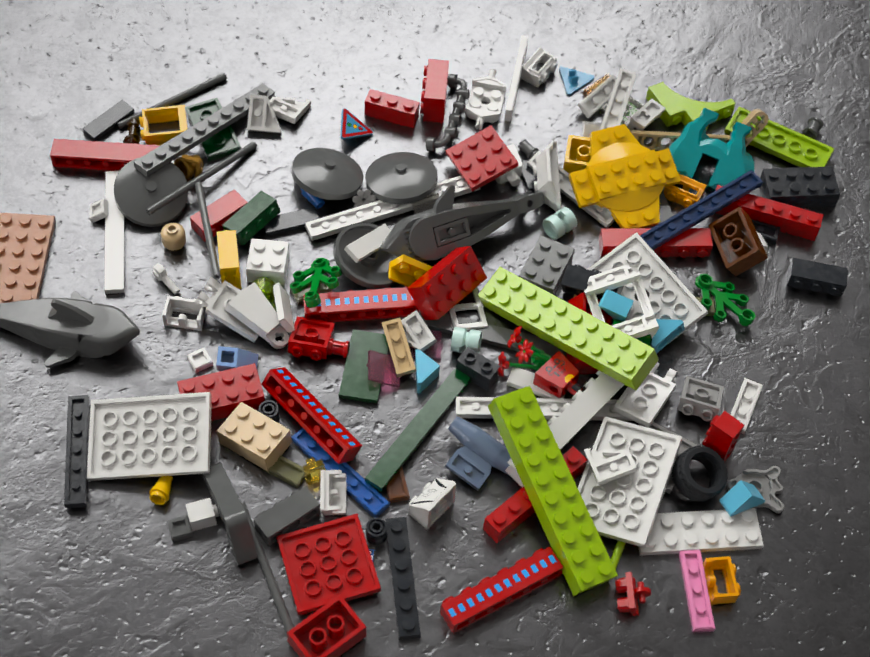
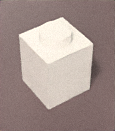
[185,498,219,531]

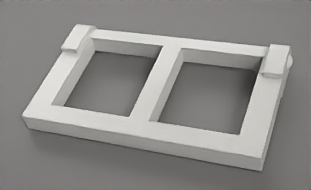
[449,287,488,330]

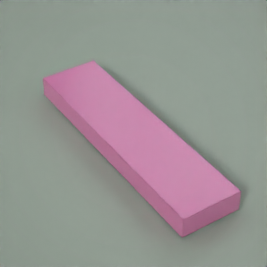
[679,550,715,632]

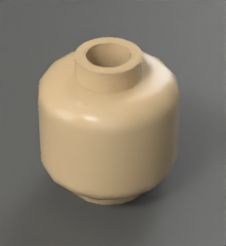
[161,223,186,250]

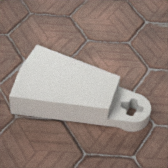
[225,282,289,349]

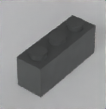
[254,486,320,546]

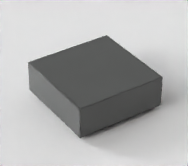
[167,515,193,542]

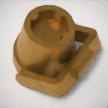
[173,154,203,183]

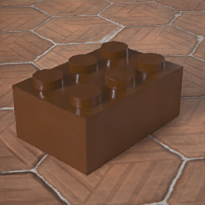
[708,207,768,276]

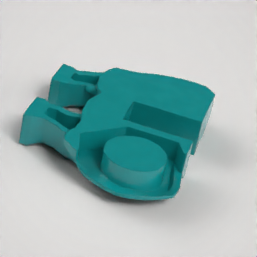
[669,108,754,192]

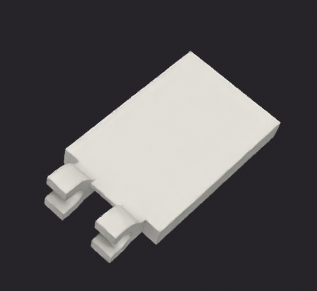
[194,277,259,343]
[613,362,677,428]

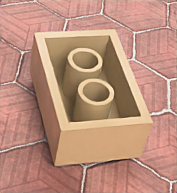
[217,402,292,472]

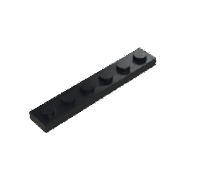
[64,395,90,508]
[385,517,421,640]

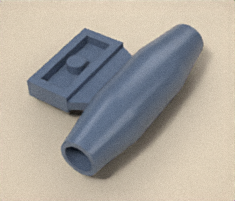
[445,416,511,491]

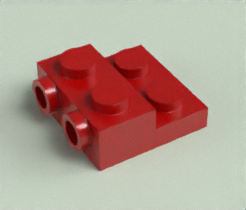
[288,316,335,360]

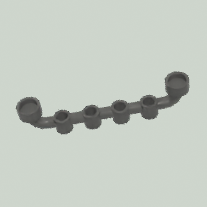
[426,74,470,151]

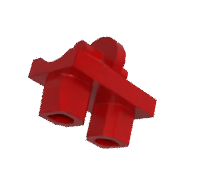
[615,572,651,616]

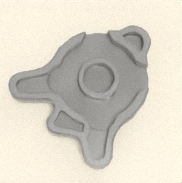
[727,466,784,513]

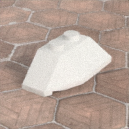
[533,140,561,212]

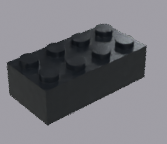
[760,166,840,209]

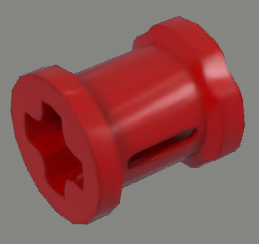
[327,338,350,358]

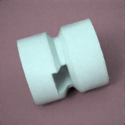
[542,207,577,240]
[451,327,482,353]

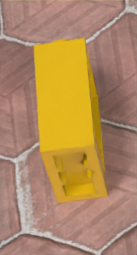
[139,105,188,146]
[217,230,242,289]

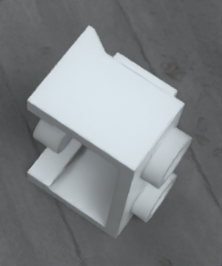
[521,47,558,87]
[162,296,206,331]

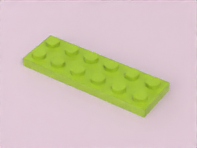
[724,107,834,167]

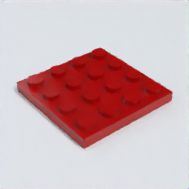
[276,514,381,616]

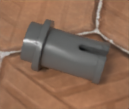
[518,139,539,160]

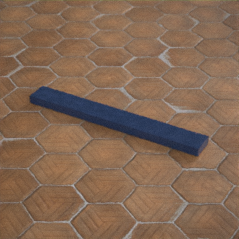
[640,170,763,250]

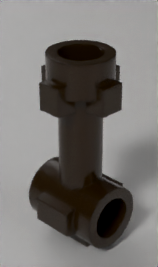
[123,119,141,144]

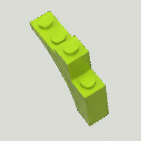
[646,82,736,129]

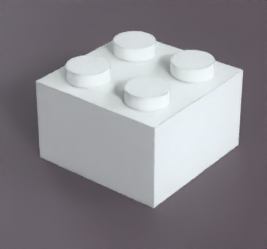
[246,239,290,285]

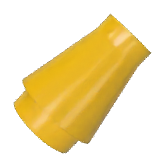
[149,476,173,505]

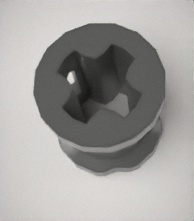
[802,117,823,139]

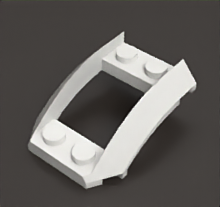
[584,265,659,339]

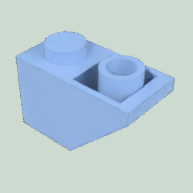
[216,346,258,371]

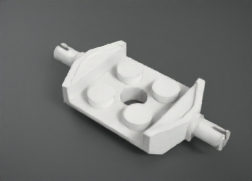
[465,69,507,130]

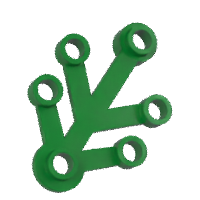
[290,258,342,308]
[695,274,756,326]

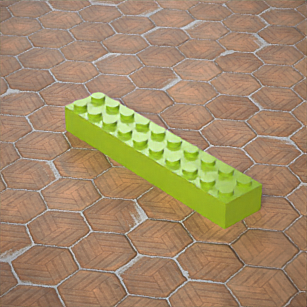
[477,267,659,391]
[488,386,618,596]

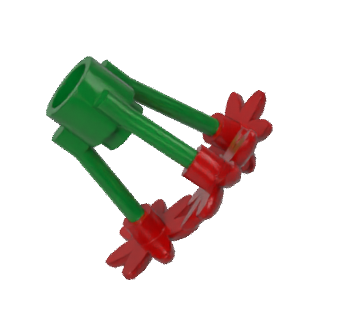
[498,326,551,376]

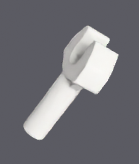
[152,263,180,295]

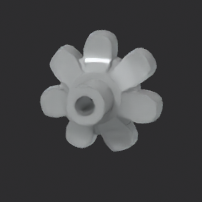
[353,189,376,208]

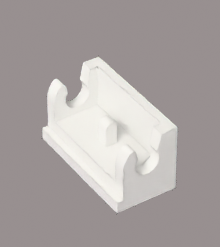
[628,99,665,131]
[320,470,347,516]

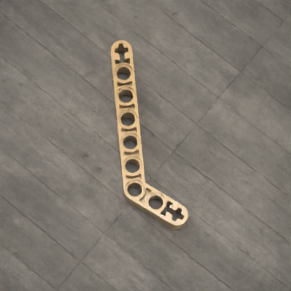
[630,109,769,150]

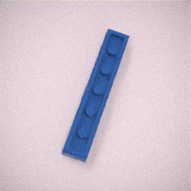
[291,428,390,518]

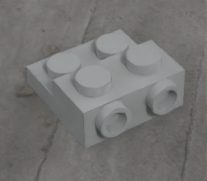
[677,376,724,421]

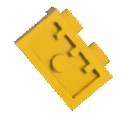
[388,254,432,286]

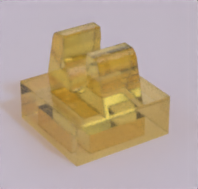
[302,457,325,485]

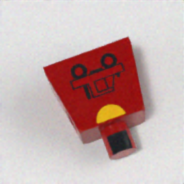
[533,351,583,398]

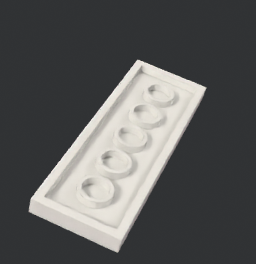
[638,508,764,556]

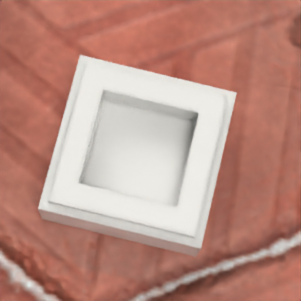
[89,199,108,223]
[187,347,213,373]

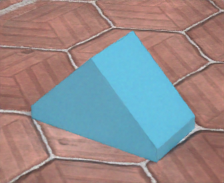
[598,289,634,322]
[652,319,685,354]
[415,349,440,393]
[719,480,765,517]

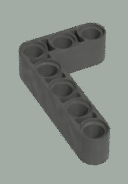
[202,463,258,565]

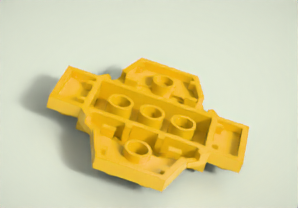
[568,124,681,228]

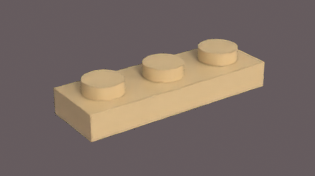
[382,318,416,377]

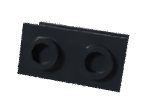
[456,347,500,391]

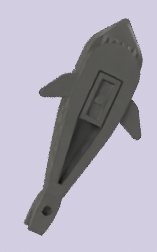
[380,185,545,262]
[0,291,140,368]

